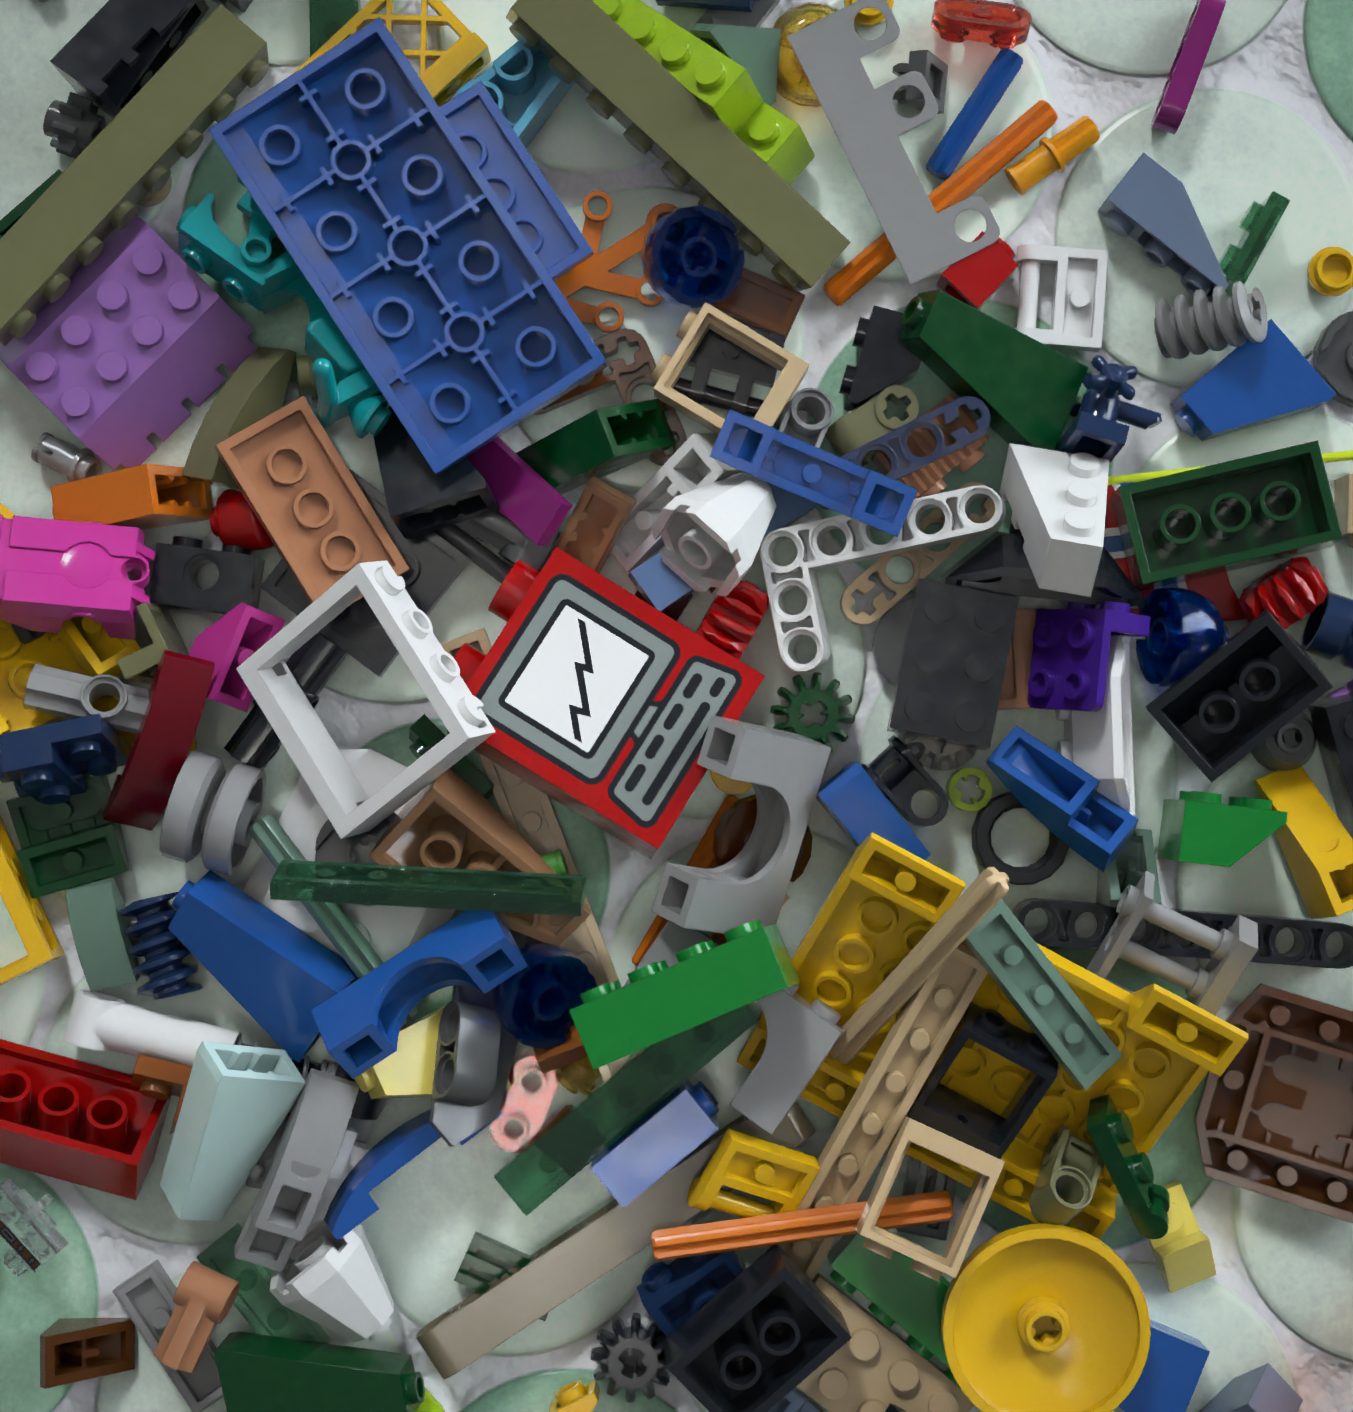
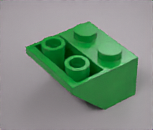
[1157,791,1288,867]

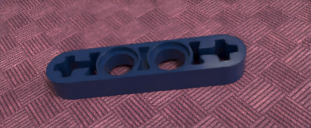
[815,396,990,511]

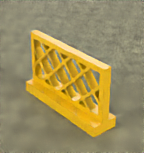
[293,0,491,108]

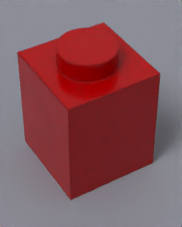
[936,231,1019,310]

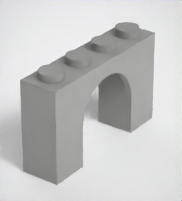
[651,715,832,934]
[623,920,846,1135]

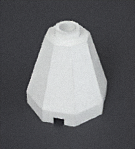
[651,473,777,597]
[269,1221,394,1342]

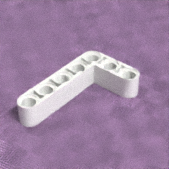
[760,485,1006,672]

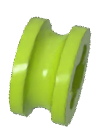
[945,767,993,812]

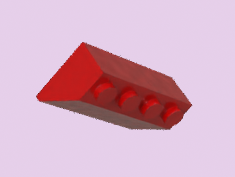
[0,1039,172,1200]

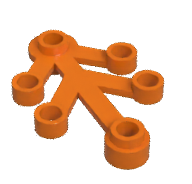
[554,191,685,333]

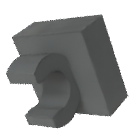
[892,50,948,114]

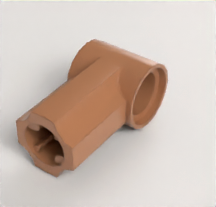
[153,1261,240,1373]

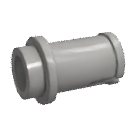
[31,432,100,482]

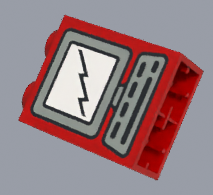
[447,547,765,859]

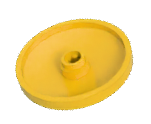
[941,1223,1151,1412]

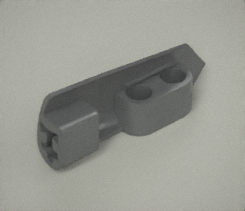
[429,909,545,1147]

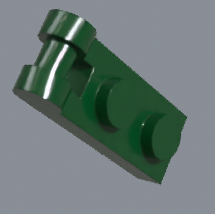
[1087,1094,1170,1239]

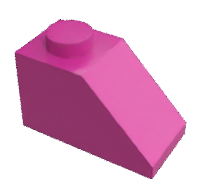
[188,602,285,712]

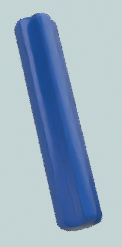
[926,48,1023,181]

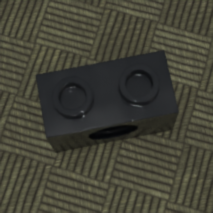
[149,536,265,614]

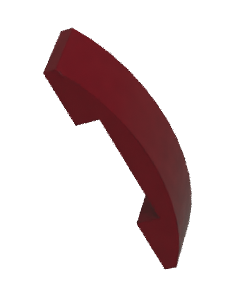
[103,649,214,831]

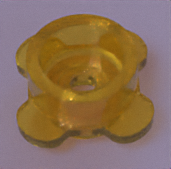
[555,1057,601,1096]

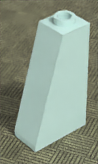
[160,1041,306,1221]

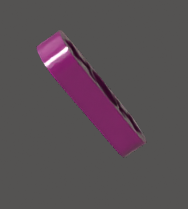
[1151,0,1226,134]

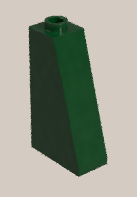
[899,290,1088,450]
[214,1331,425,1412]

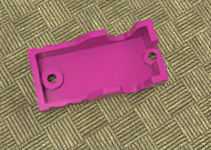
[0,515,155,640]

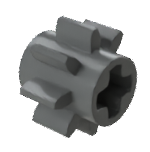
[43,92,106,159]

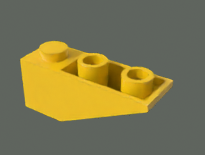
[1253,766,1353,919]

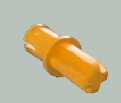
[1004,116,1100,195]

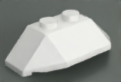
[1055,636,1136,817]

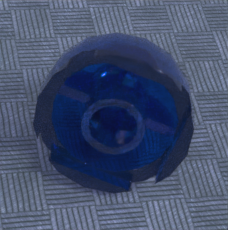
[641,205,745,308]
[1136,588,1229,687]
[492,943,597,1049]

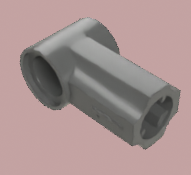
[455,510,561,571]

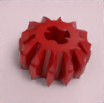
[1238,557,1329,629]
[696,580,769,660]

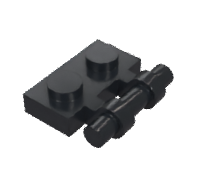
[673,313,786,418]

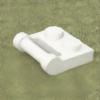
[1014,244,1108,352]

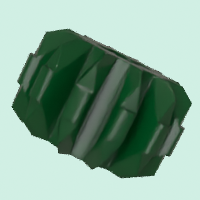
[770,672,855,753]

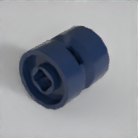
[1301,591,1353,669]

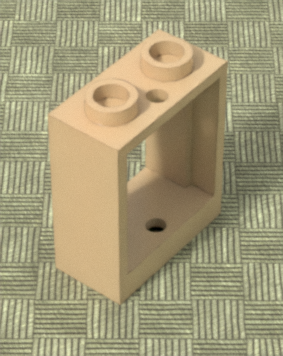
[650,302,810,435]
[855,1116,1005,1281]

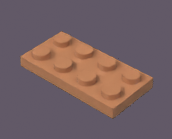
[215,396,409,604]

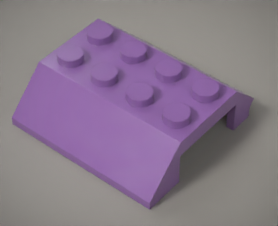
[0,214,258,470]

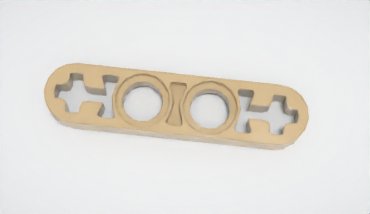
[840,482,995,626]

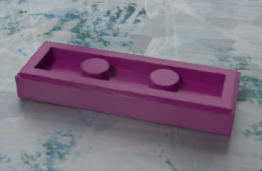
[466,437,573,546]

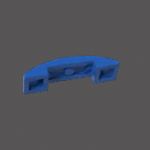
[709,409,918,537]
[324,1110,503,1241]

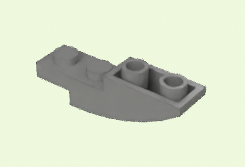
[234,1068,359,1272]

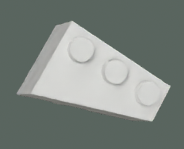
[999,443,1109,597]

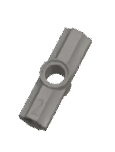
[23,664,149,734]

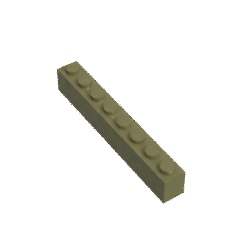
[506,0,851,291]
[0,4,269,346]

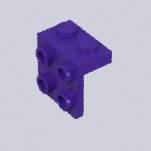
[1027,601,1151,712]

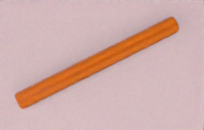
[823,100,1058,306]
[651,1190,953,1261]

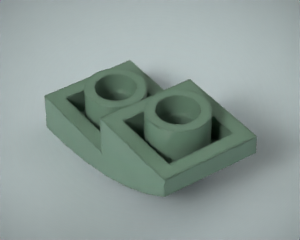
[65,877,140,992]

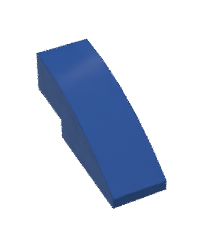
[986,725,1139,873]

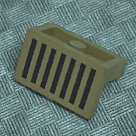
[117,602,189,684]

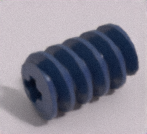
[120,892,203,1000]

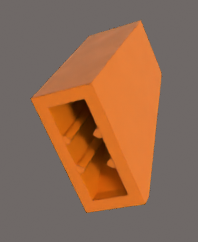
[50,464,213,530]

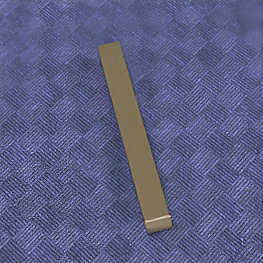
[415,1101,815,1379]

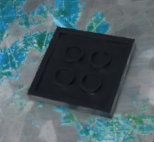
[260,469,470,677]

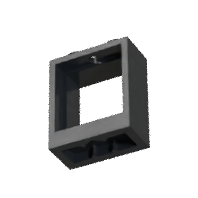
[907,1002,1059,1159]

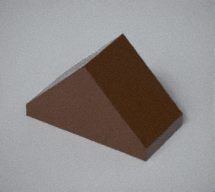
[40,1317,135,1389]

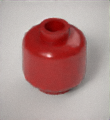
[209,489,274,551]

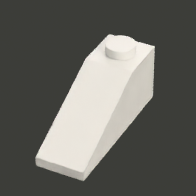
[611,433,745,572]

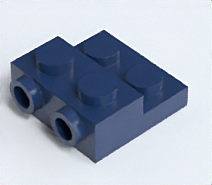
[0,714,131,805]
[636,1251,746,1337]

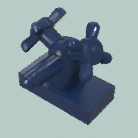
[1054,355,1162,464]

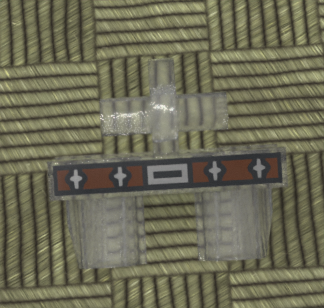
[0,1177,68,1276]

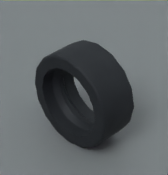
[971,791,1069,885]

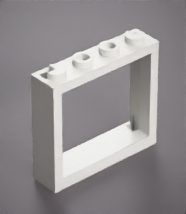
[236,560,496,839]

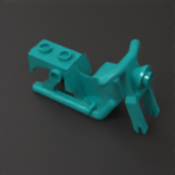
[176,176,392,439]

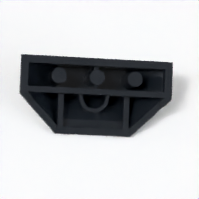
[941,523,1146,610]

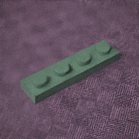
[963,899,1123,1090]

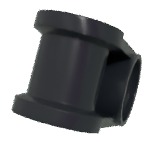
[861,735,949,827]

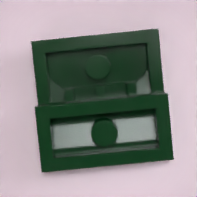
[6,775,129,899]

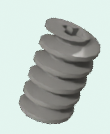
[1154,281,1268,359]

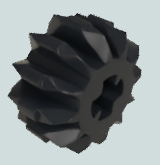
[590,1312,670,1403]

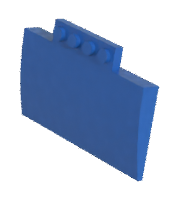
[208,17,607,475]

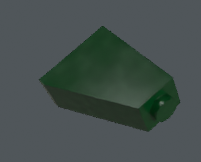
[516,398,677,494]

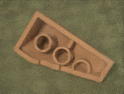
[369,769,591,948]

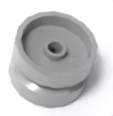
[160,750,266,876]

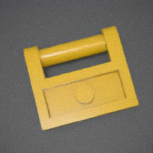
[687,1128,821,1218]

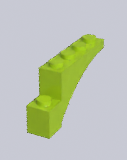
[592,0,815,185]

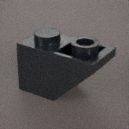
[839,305,921,411]

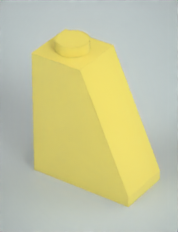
[354,1006,512,1099]

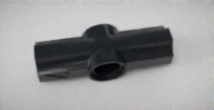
[224,632,348,770]

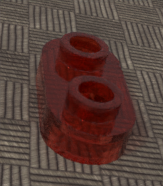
[931,0,1032,49]
[490,1054,558,1153]

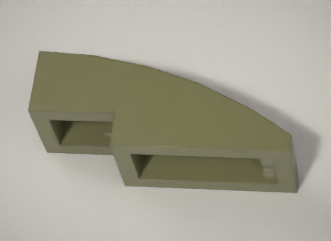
[182,346,297,490]

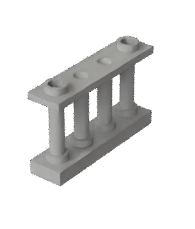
[1086,870,1258,1016]

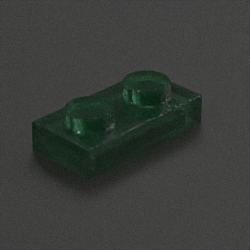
[1218,191,1290,297]

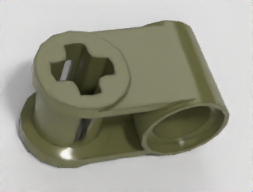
[825,385,919,467]
[1029,1124,1105,1226]

